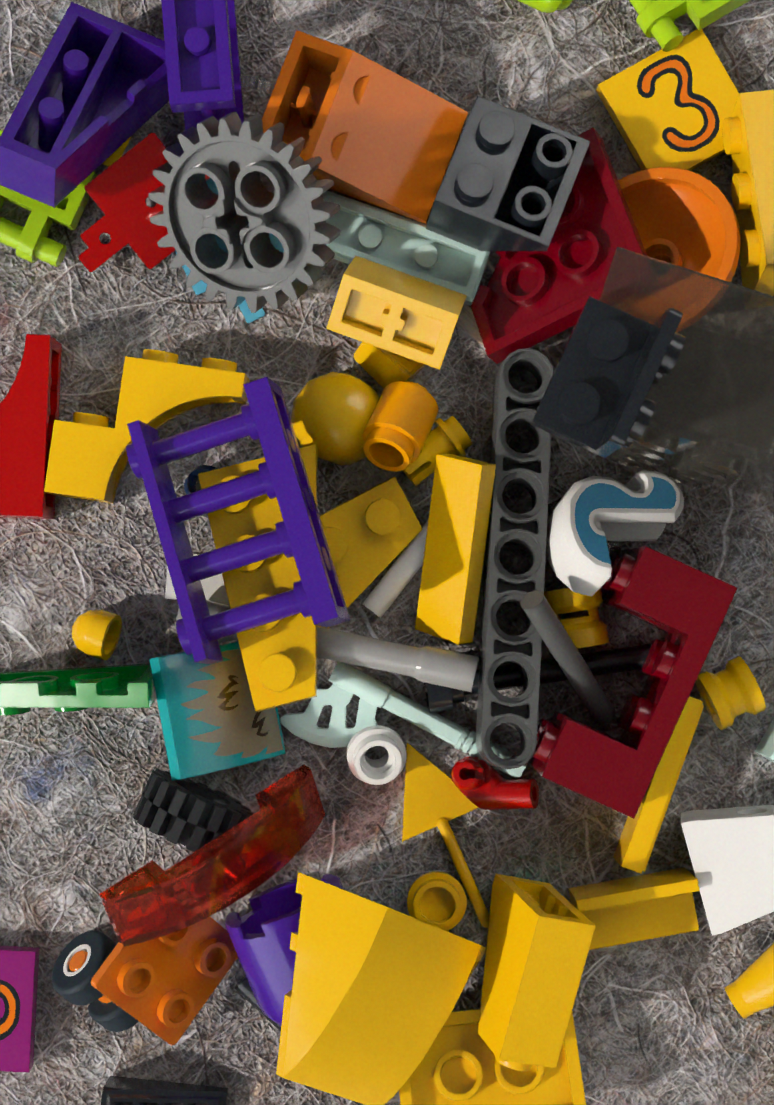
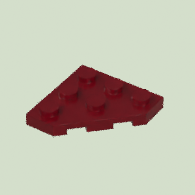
[471,127,658,364]

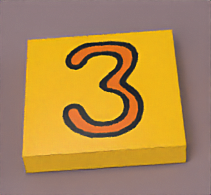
[596,29,739,171]

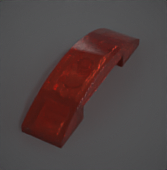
[99,764,325,946]

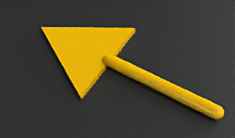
[402,742,489,928]

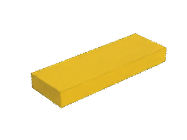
[415,454,496,644]
[613,696,704,874]

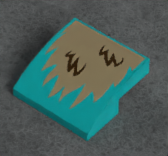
[149,641,286,781]

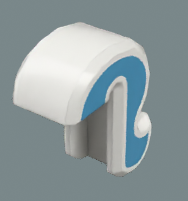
[546,470,684,597]

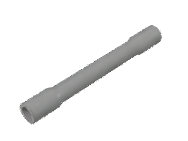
[176,600,479,692]

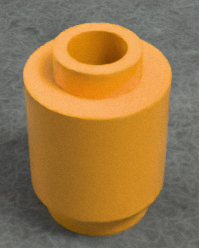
[363,381,439,472]

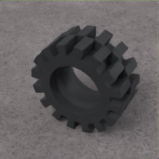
[133,769,253,860]

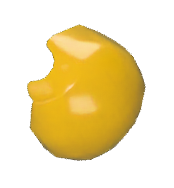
[291,372,379,465]

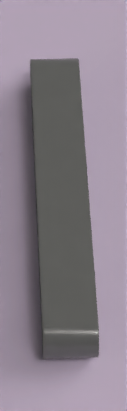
[476,348,553,769]

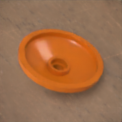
[612,167,741,333]

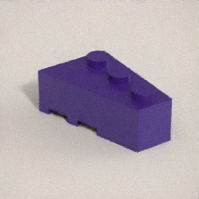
[0,2,169,208]

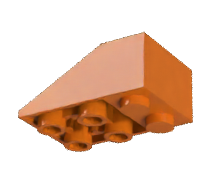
[262,30,469,224]

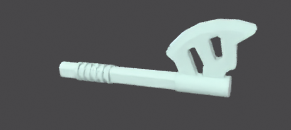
[280,662,528,779]

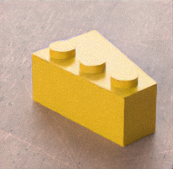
[722,90,774,310]

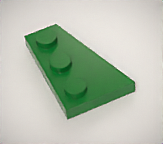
[0,663,156,716]

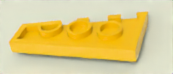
[198,444,318,712]

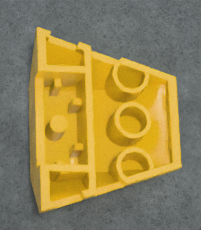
[276,872,486,1105]

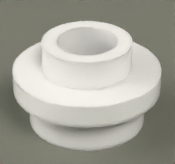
[346,726,407,785]

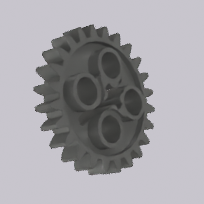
[149,112,341,313]

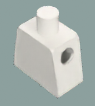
[681,805,774,936]

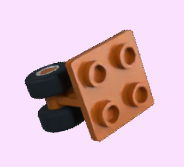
[52,882,238,1045]

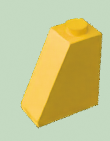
[478,873,596,1071]

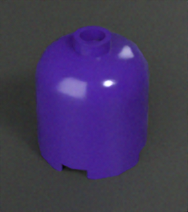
[225,874,344,1026]

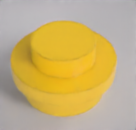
[407,871,467,931]

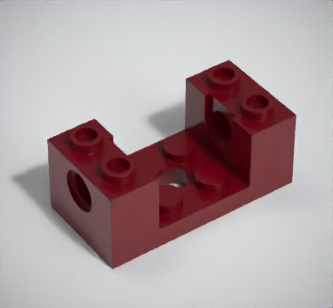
[531,546,737,819]

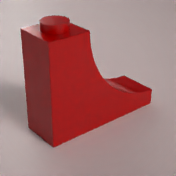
[0,334,62,520]

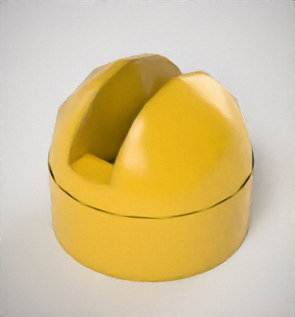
[72,609,122,660]

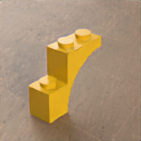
[44,349,250,504]

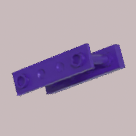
[161,0,244,130]
[126,377,350,664]

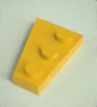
[317,476,423,628]

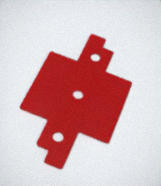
[78,132,210,272]

